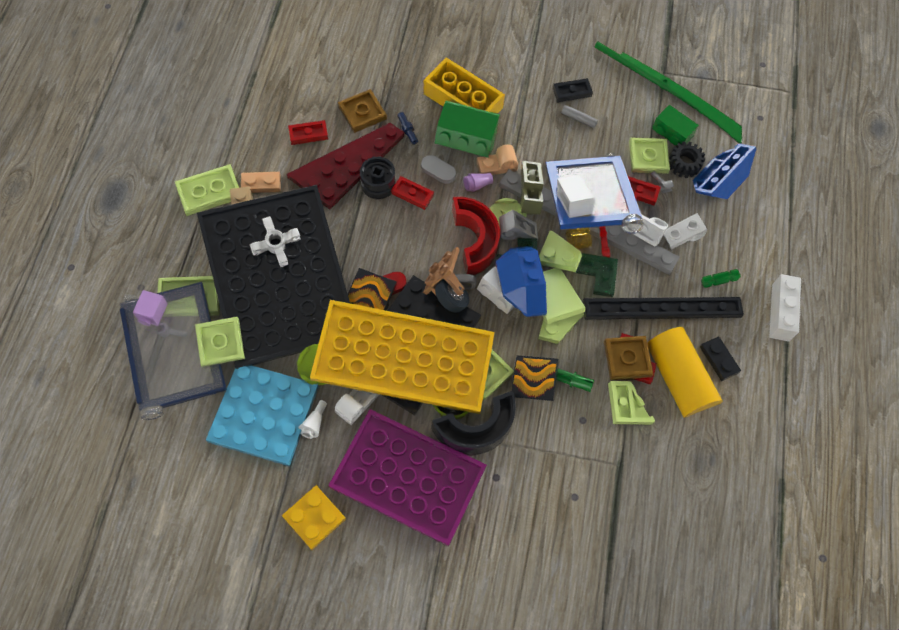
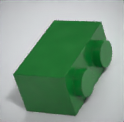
[652,105,699,146]

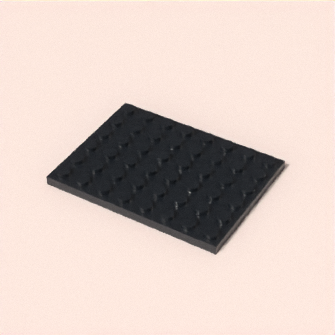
[197,185,350,369]

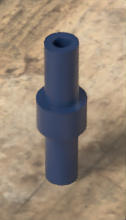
[397,112,418,145]

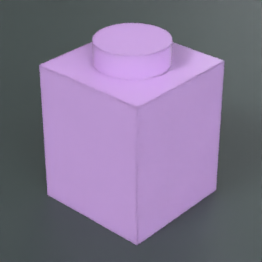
[133,290,168,326]

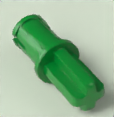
[557,368,594,392]

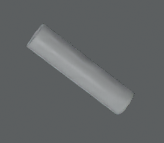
[561,105,598,128]

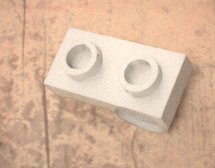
[663,213,707,250]
[335,389,380,425]

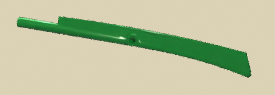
[594,41,742,144]

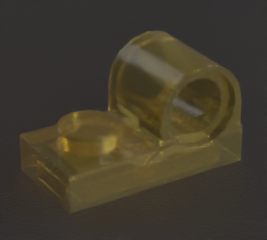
[565,214,592,250]

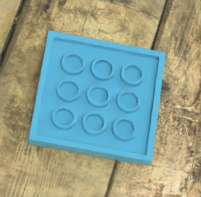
[206,365,319,466]

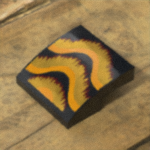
[348,268,397,311]
[512,355,559,401]

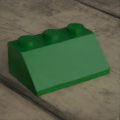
[434,101,500,158]

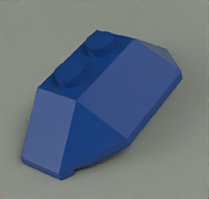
[692,143,756,199]
[496,246,547,317]

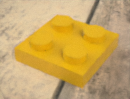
[282,485,346,550]

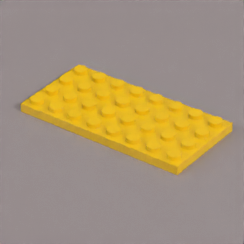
[310,300,495,414]

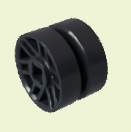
[360,157,396,199]

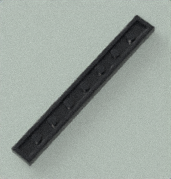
[582,297,744,320]

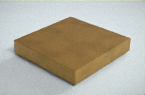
[338,89,387,133]
[604,336,653,380]

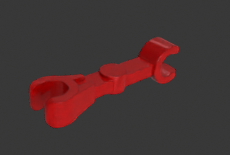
[594,209,610,259]

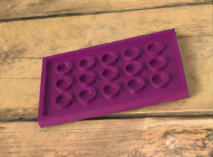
[328,409,487,547]

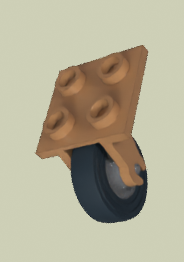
[423,247,469,313]

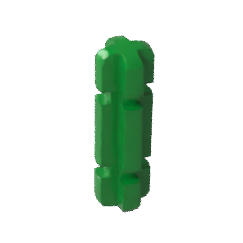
[701,269,741,288]

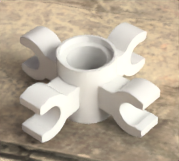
[249,216,301,267]

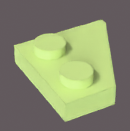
[539,231,582,272]
[538,312,584,344]
[608,381,655,425]

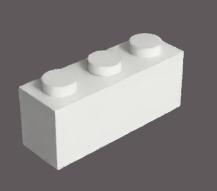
[769,274,801,342]

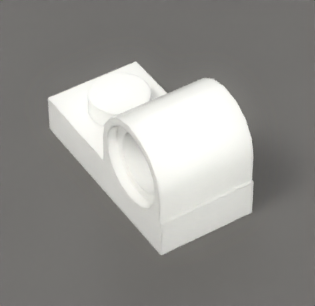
[621,214,668,247]

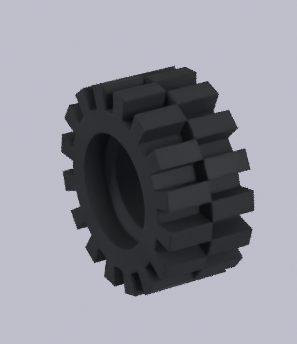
[669,142,705,178]

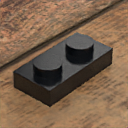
[553,78,593,103]
[700,336,741,382]

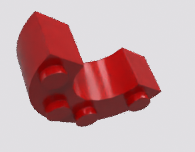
[452,197,500,275]

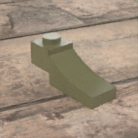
[520,161,544,215]

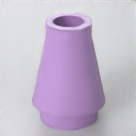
[463,173,493,192]

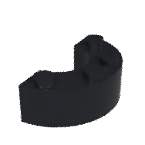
[431,391,516,455]

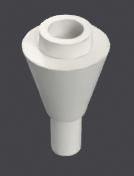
[299,400,327,439]

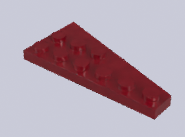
[287,123,404,210]

